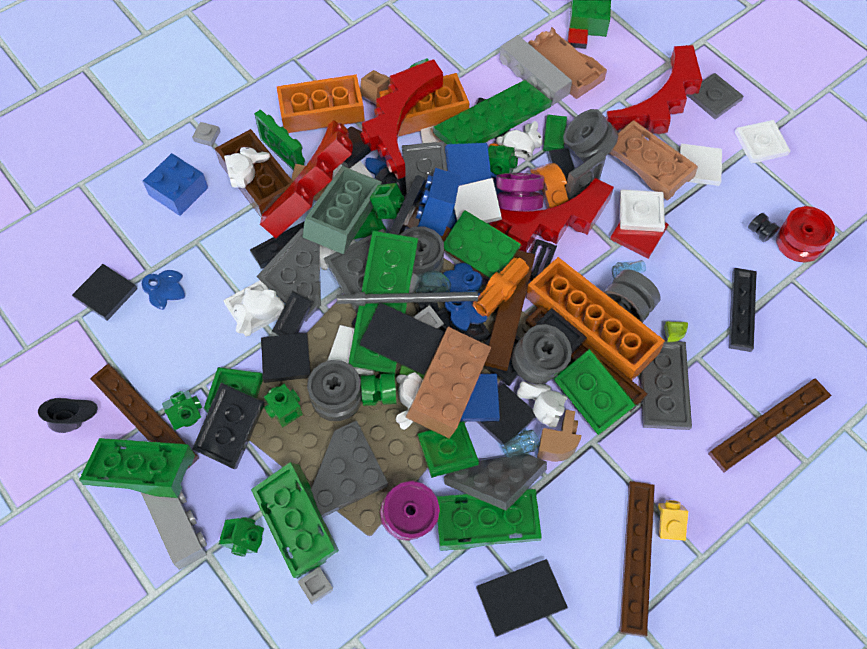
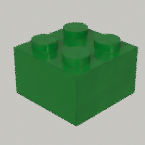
[569,0,611,37]

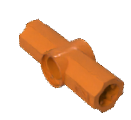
[473,258,529,317]

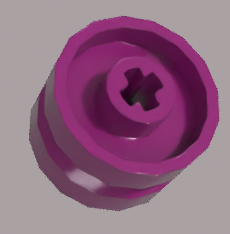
[496,173,544,211]
[380,481,440,541]

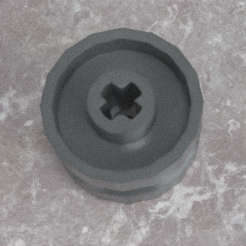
[563,109,618,163]
[400,227,444,284]
[604,269,661,323]
[511,324,572,384]
[307,360,362,421]

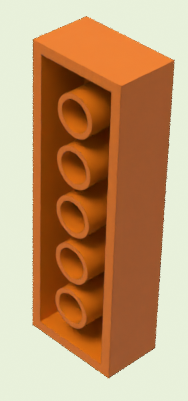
[526,257,665,381]

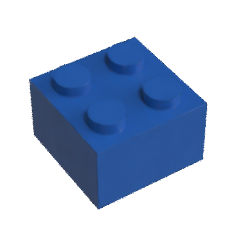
[142,153,208,216]
[416,168,461,236]

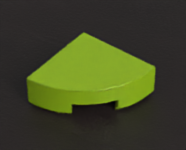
[664,321,688,342]

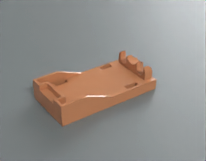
[528,26,607,99]
[610,120,698,201]

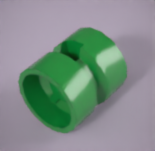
[361,373,397,406]

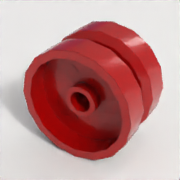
[776,206,835,263]

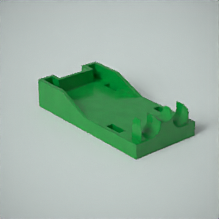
[79,438,195,498]
[251,462,339,578]
[436,489,542,551]

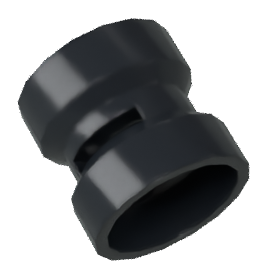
[748,212,780,243]

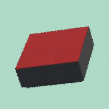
[568,28,588,49]

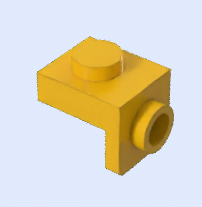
[658,500,688,541]

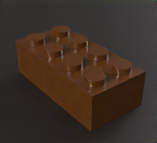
[214,129,293,218]

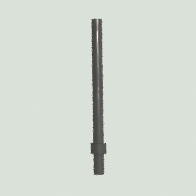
[337,292,478,306]

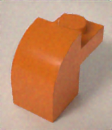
[530,163,569,209]

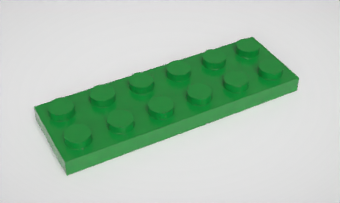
[433,80,552,145]
[348,231,418,374]

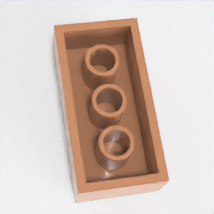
[405,327,491,438]

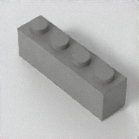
[499,35,572,106]
[140,490,208,570]

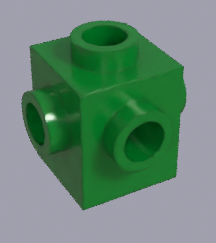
[488,145,518,175]
[370,183,405,220]
[264,384,303,428]
[162,390,203,430]
[218,517,264,557]

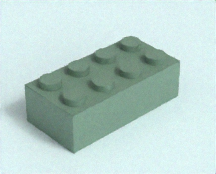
[303,166,382,254]

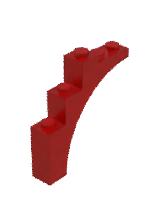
[606,45,703,134]
[360,59,443,179]
[259,120,353,238]
[487,178,614,252]

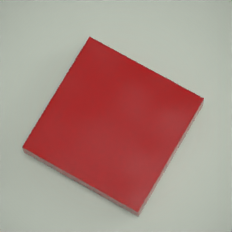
[610,222,669,259]

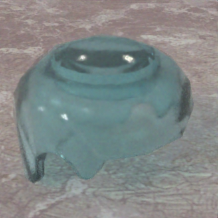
[416,271,451,293]

